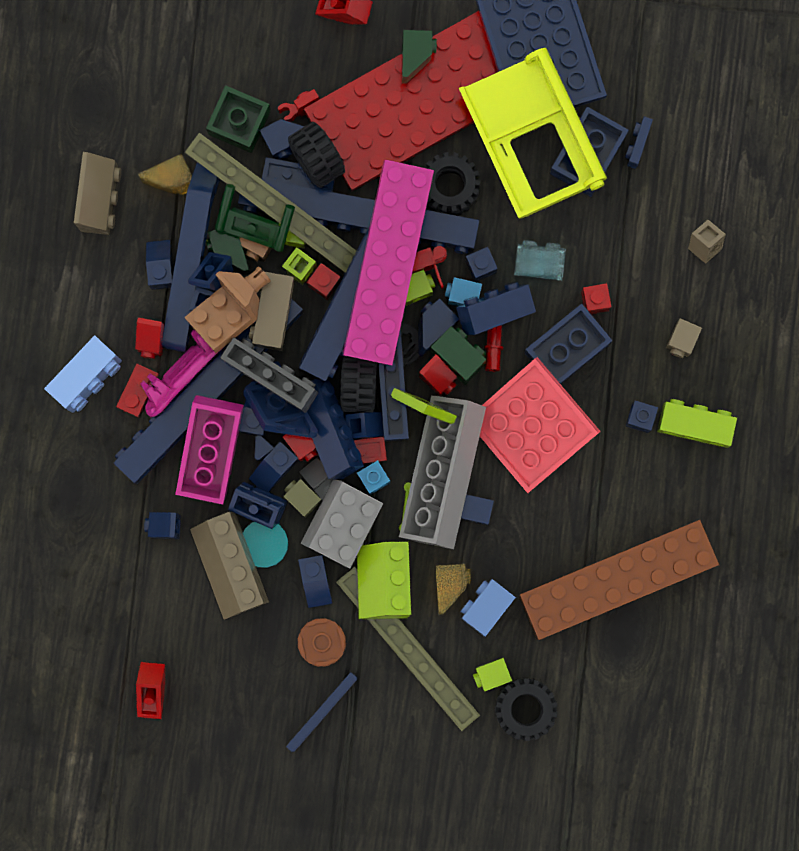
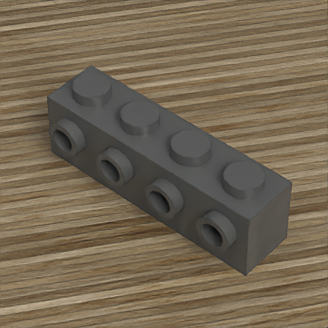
[220,337,318,413]

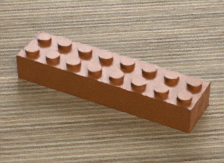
[519,520,719,640]

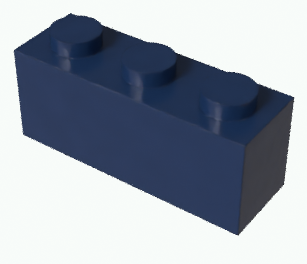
[456,281,536,335]

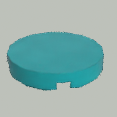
[243,522,288,568]

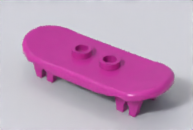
[140,330,224,417]

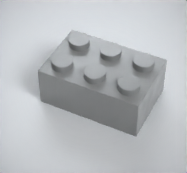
[301,479,383,568]

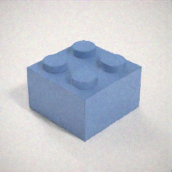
[460,579,516,636]

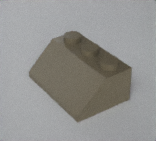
[74,152,121,235]

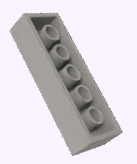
[399,395,486,549]

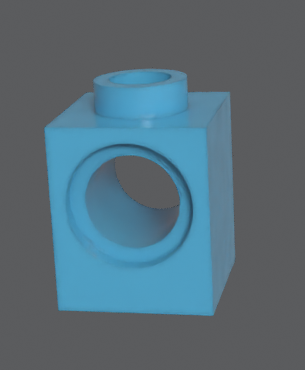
[445,277,482,306]
[357,460,390,495]

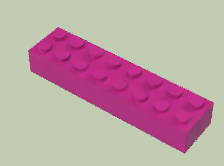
[343,160,434,365]

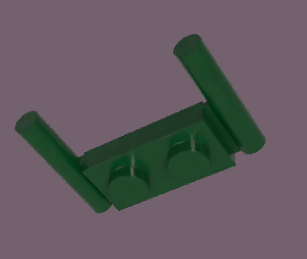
[215,184,295,252]

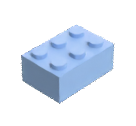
[44,335,122,413]

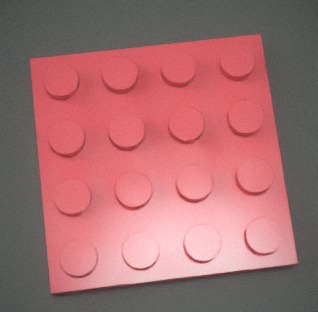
[480,357,601,493]

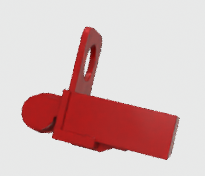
[412,246,447,290]

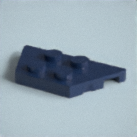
[243,361,318,438]

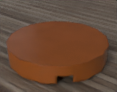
[298,618,346,667]

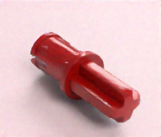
[484,325,503,372]

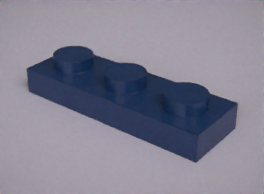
[262,157,335,192]

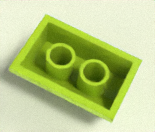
[357,542,411,619]

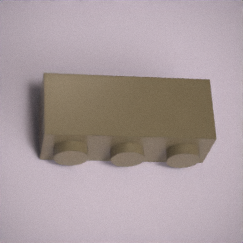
[249,272,295,351]

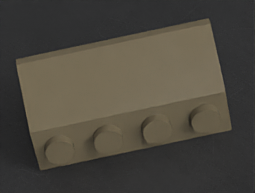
[190,512,269,620]

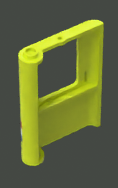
[459,48,607,219]

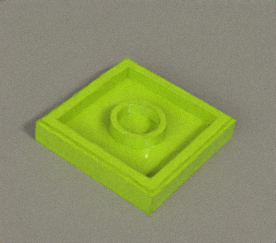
[391,388,457,424]

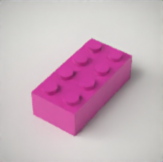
[175,395,244,504]

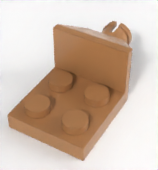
[185,266,271,353]

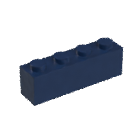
[307,379,364,479]

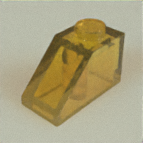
[138,154,192,195]
[436,564,471,615]

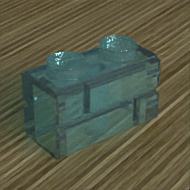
[514,240,566,280]

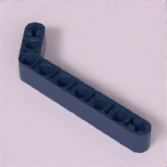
[162,162,221,352]

